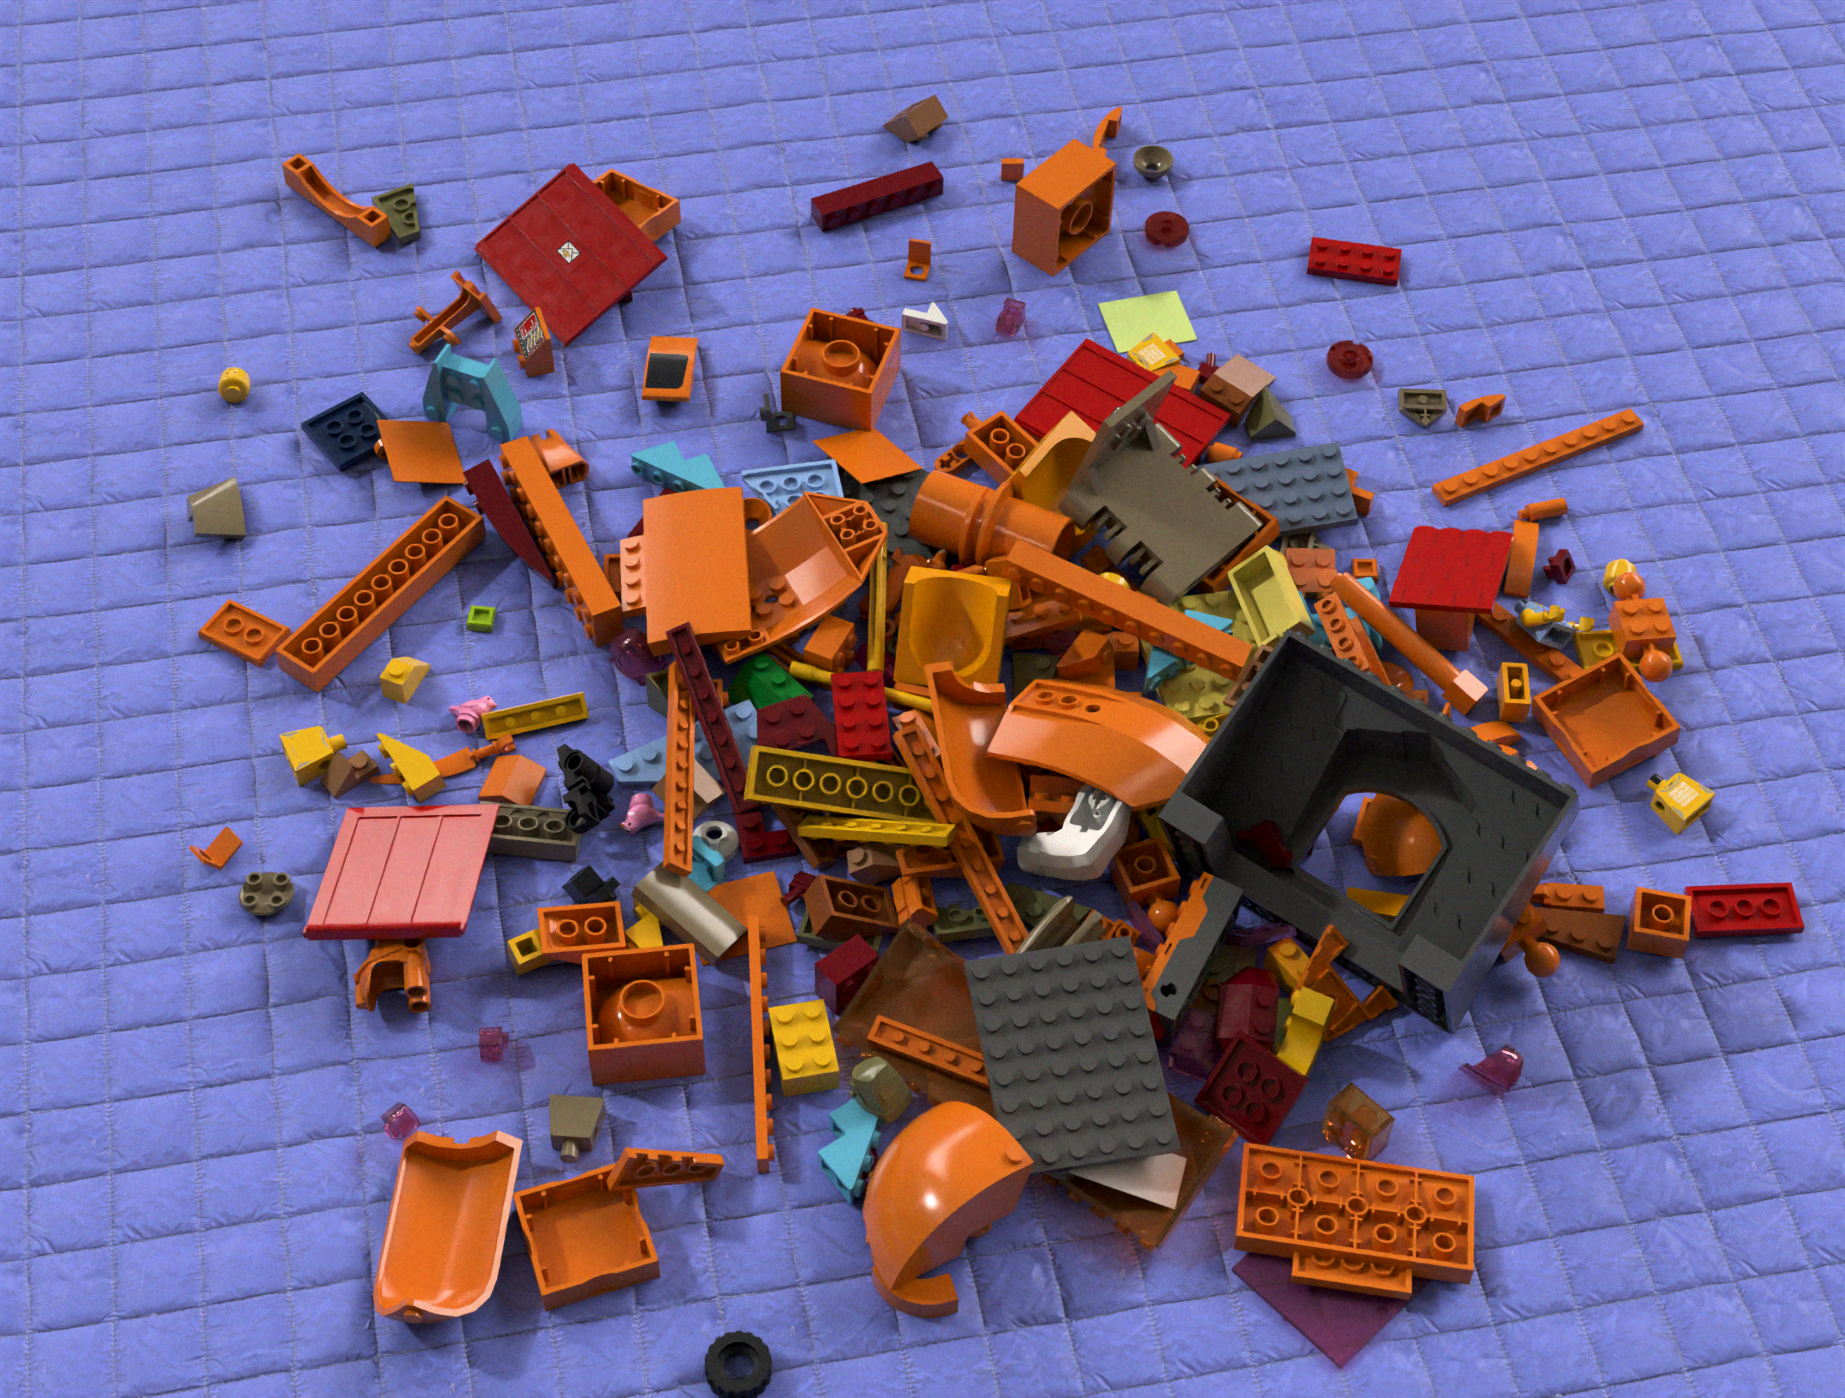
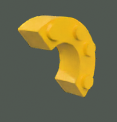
[1274,986,1335,1078]

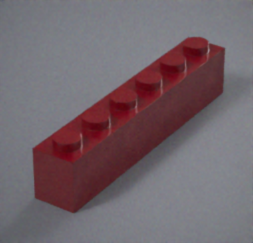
[811,161,944,232]

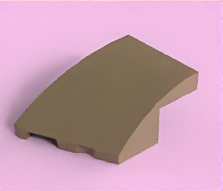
[186,477,246,539]

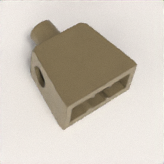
[549,1094,606,1163]

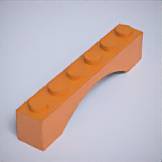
[282,153,392,248]

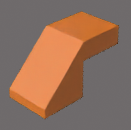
[1345,468,1375,516]

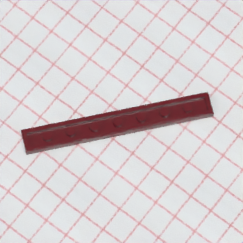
[665,622,762,815]

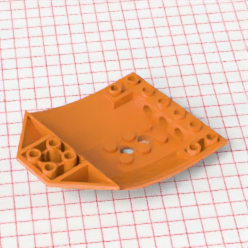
[709,491,888,665]
[987,678,1210,812]

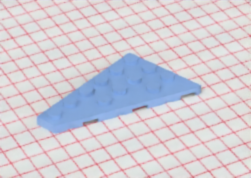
[741,459,844,516]
[608,699,757,787]

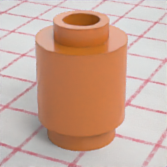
[1205,442,1243,464]

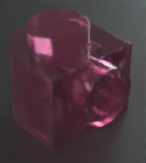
[1046,630,1078,659]
[479,1026,509,1062]
[380,1103,421,1141]

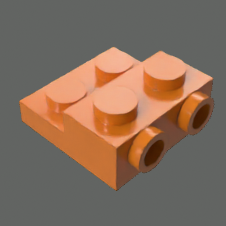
[1284,548,1337,601]

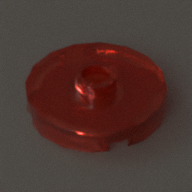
[1144,211,1189,248]
[1326,340,1373,379]

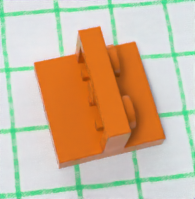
[1028,773,1083,827]

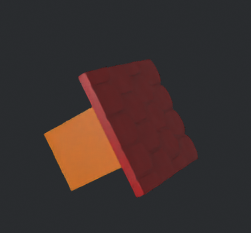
[1389,526,1514,652]

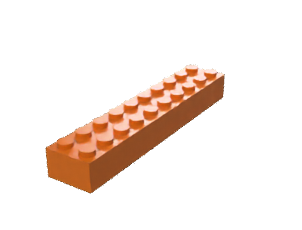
[498,436,624,648]
[275,495,486,693]

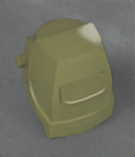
[849,1056,913,1125]

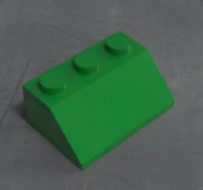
[726,652,814,712]

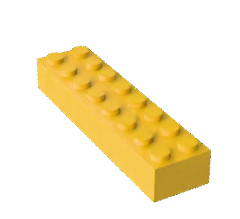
[743,745,938,824]

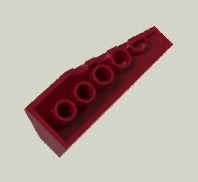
[463,459,558,589]

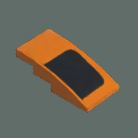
[642,336,698,402]

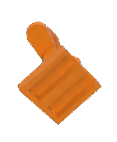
[408,270,502,355]

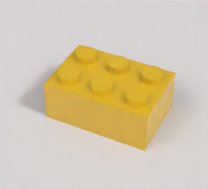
[768,999,839,1097]

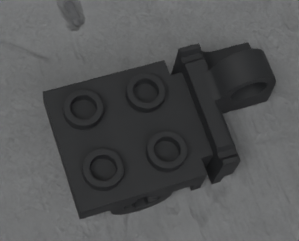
[557,744,615,834]

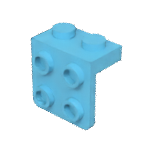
[688,835,725,893]

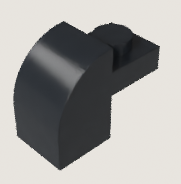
[562,865,620,904]

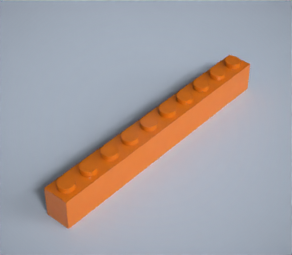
[1001,538,1253,682]

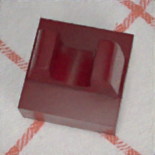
[1543,549,1576,584]

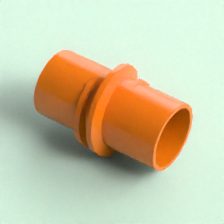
[909,470,1076,576]

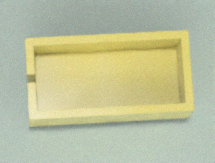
[1227,545,1316,648]

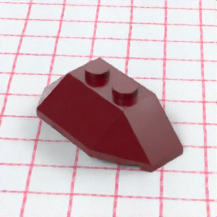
[1214,966,1279,1054]

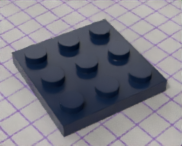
[301,392,389,472]

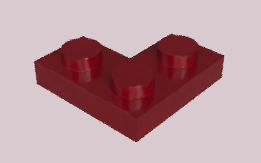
[735,811,797,864]

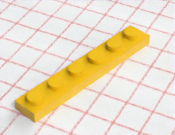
[797,815,957,848]

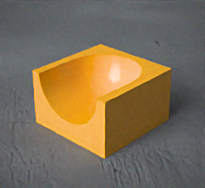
[1005,410,1099,559]
[893,566,1012,686]

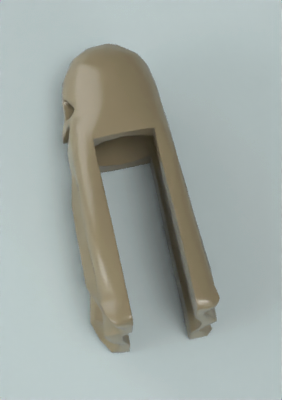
[1015,896,1106,954]

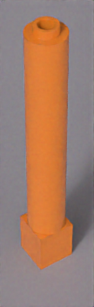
[1330,572,1489,716]

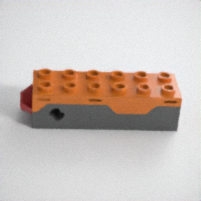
[1142,872,1244,1046]

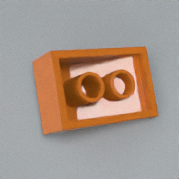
[537,901,626,964]

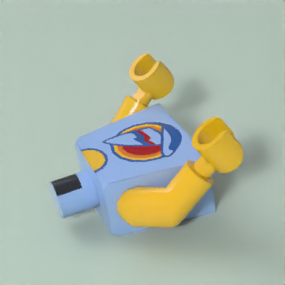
[1514,599,1595,650]

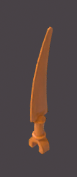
[369,733,516,784]

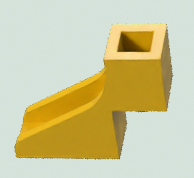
[624,898,663,950]

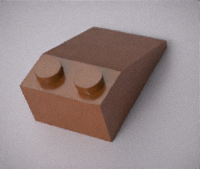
[1199,354,1276,428]
[803,874,901,941]

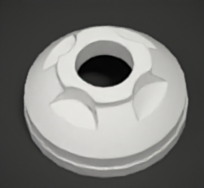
[693,821,739,863]

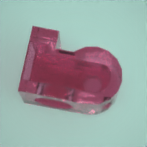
[996,297,1026,337]

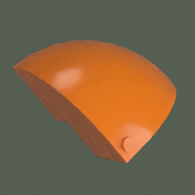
[863,1101,1034,1290]

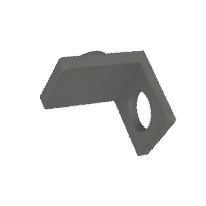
[759,394,795,433]

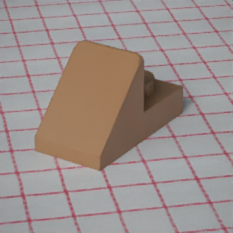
[320,750,379,799]

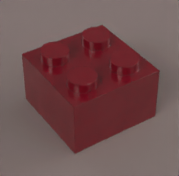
[815,934,879,1015]

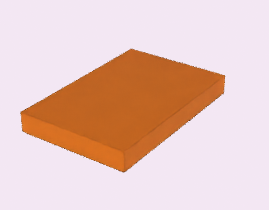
[197,599,291,668]

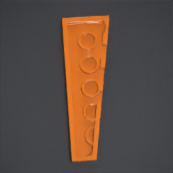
[1005,600,1082,645]

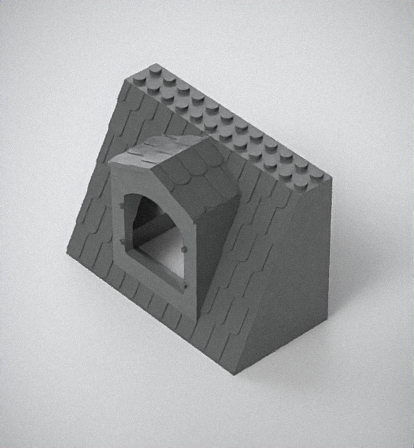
[1158,629,1579,1035]

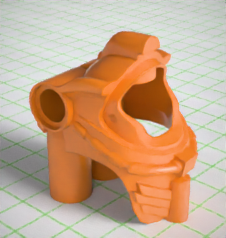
[353,938,431,1013]

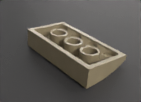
[480,801,583,862]
[631,861,748,966]

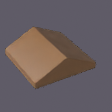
[652,759,727,822]

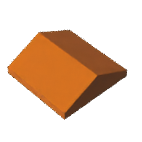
[478,755,547,806]

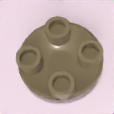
[239,872,294,916]

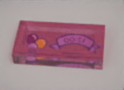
[1126,899,1164,954]

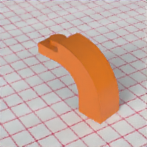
[870,1250,959,1318]

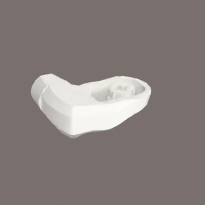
[1017,783,1132,881]

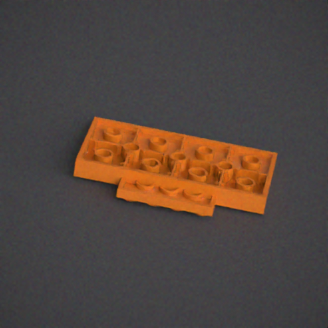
[620,487,752,657]
[1234,1143,1475,1300]

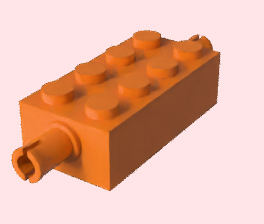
[961,410,1038,485]

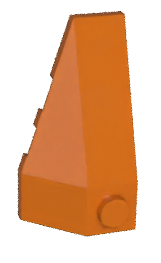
[896,819,1005,878]

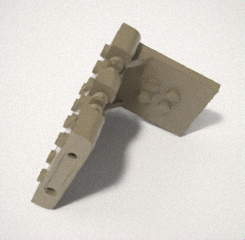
[1058,370,1264,607]

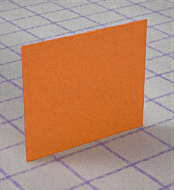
[376,420,466,484]
[812,428,923,484]
[699,871,797,966]

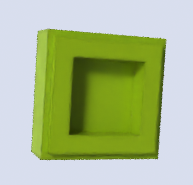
[466,605,497,632]

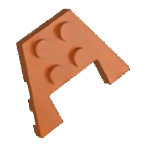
[1288,924,1398,1043]

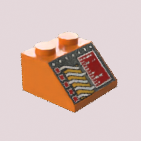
[512,307,555,378]

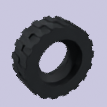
[705,1331,772,1398]

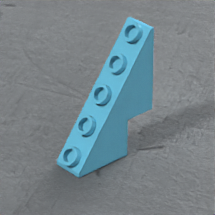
[631,441,725,493]
[1143,609,1233,694]
[818,1098,886,1205]

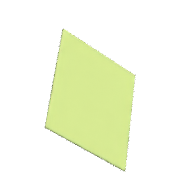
[1098,290,1198,354]

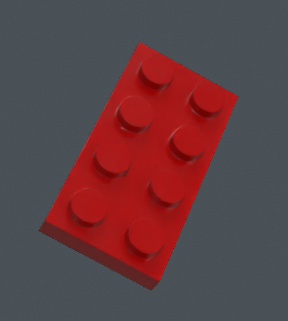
[1307,237,1402,287]
[831,670,892,761]
[1683,882,1805,937]

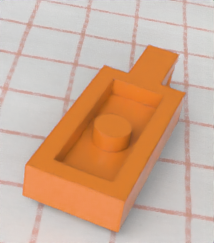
[1529,882,1605,914]

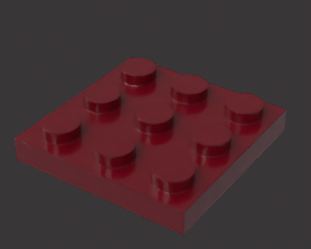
[1194,1031,1311,1146]

